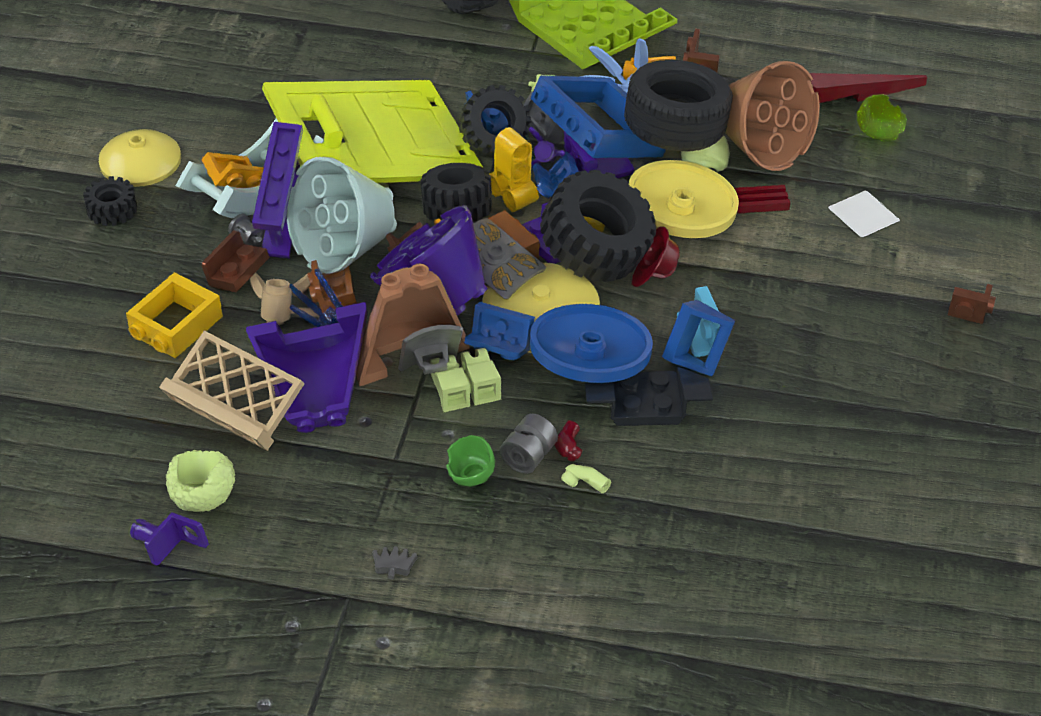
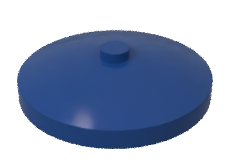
[530,304,653,383]

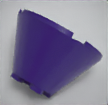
[371,205,488,315]

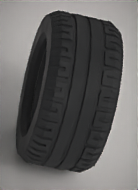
[624,60,733,151]

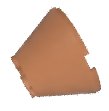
[725,61,820,171]

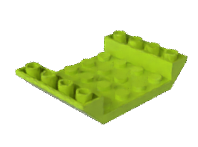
[509,0,678,69]

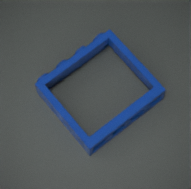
[530,76,666,158]

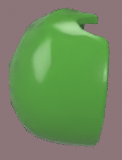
[446,435,495,487]

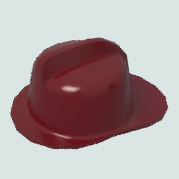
[631,226,680,287]

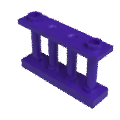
[252,122,303,258]

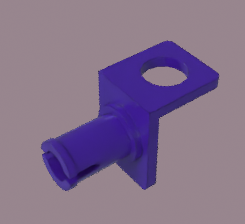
[130,512,209,566]

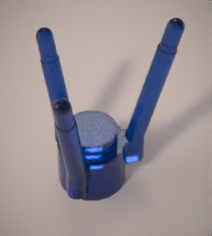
[289,269,343,327]

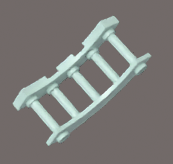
[176,118,324,218]

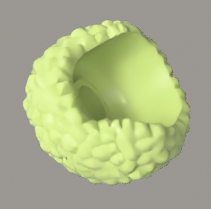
[166,450,235,512]

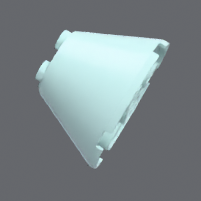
[286,157,397,274]

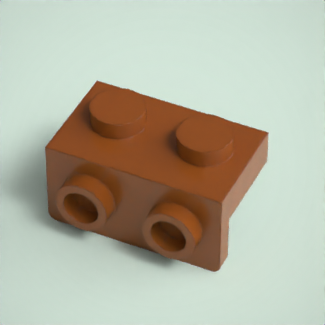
[307,260,357,313]

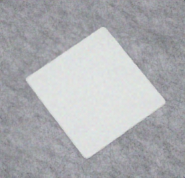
[828,191,900,237]

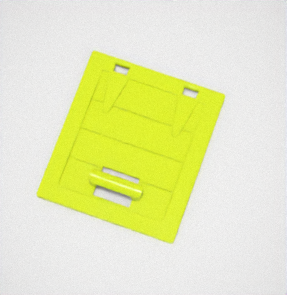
[262,80,483,183]

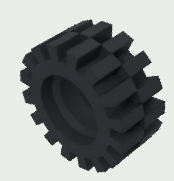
[83,176,137,226]

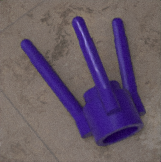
[529,127,565,168]

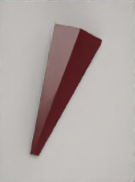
[810,73,928,103]

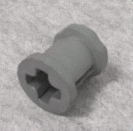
[228,214,265,247]

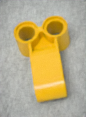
[489,127,539,212]

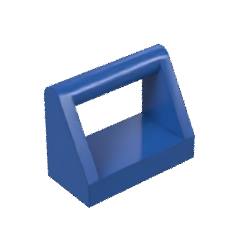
[662,300,735,376]

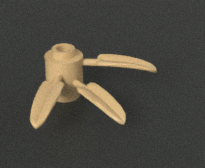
[250,271,336,325]

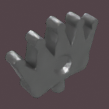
[372,546,417,580]

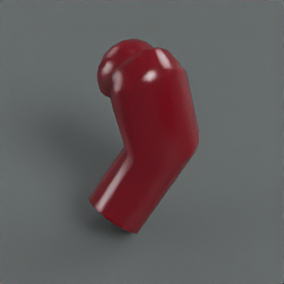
[554,420,582,462]

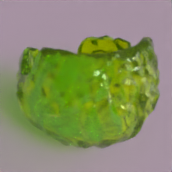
[857,94,906,141]

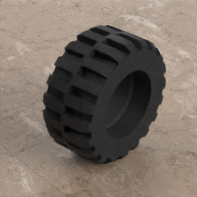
[540,170,656,282]

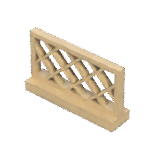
[159,331,304,451]

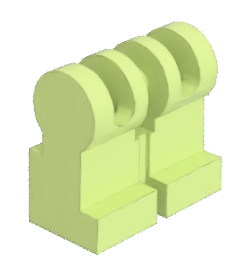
[430,348,501,412]

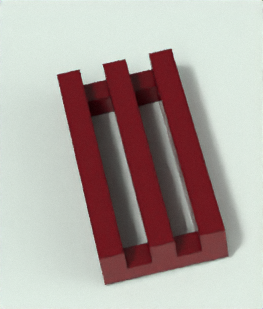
[734,185,790,213]

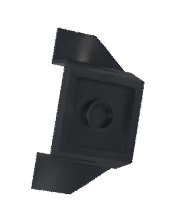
[585,367,713,426]

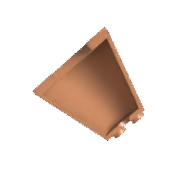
[356,264,470,387]

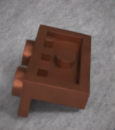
[201,230,269,292]

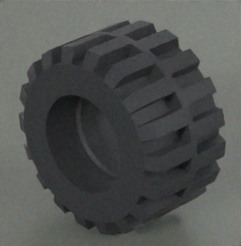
[459,85,531,158]
[421,163,492,222]

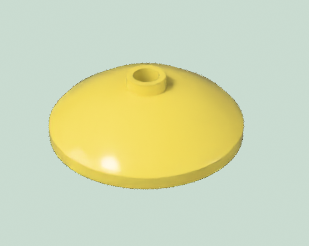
[99,129,181,187]

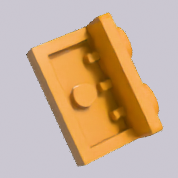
[201,152,264,188]

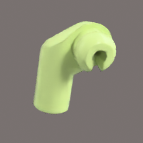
[561,464,611,493]

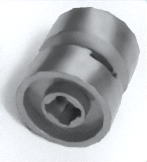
[500,414,558,474]

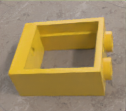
[126,272,223,359]

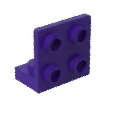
[564,131,634,178]

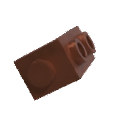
[683,28,720,73]

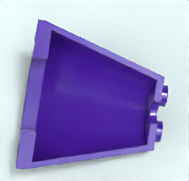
[246,302,368,433]

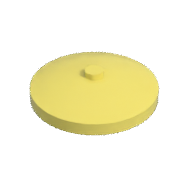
[628,160,739,238]
[482,263,600,353]

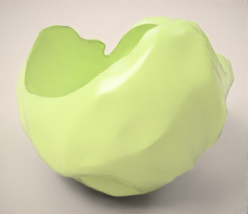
[681,136,730,172]

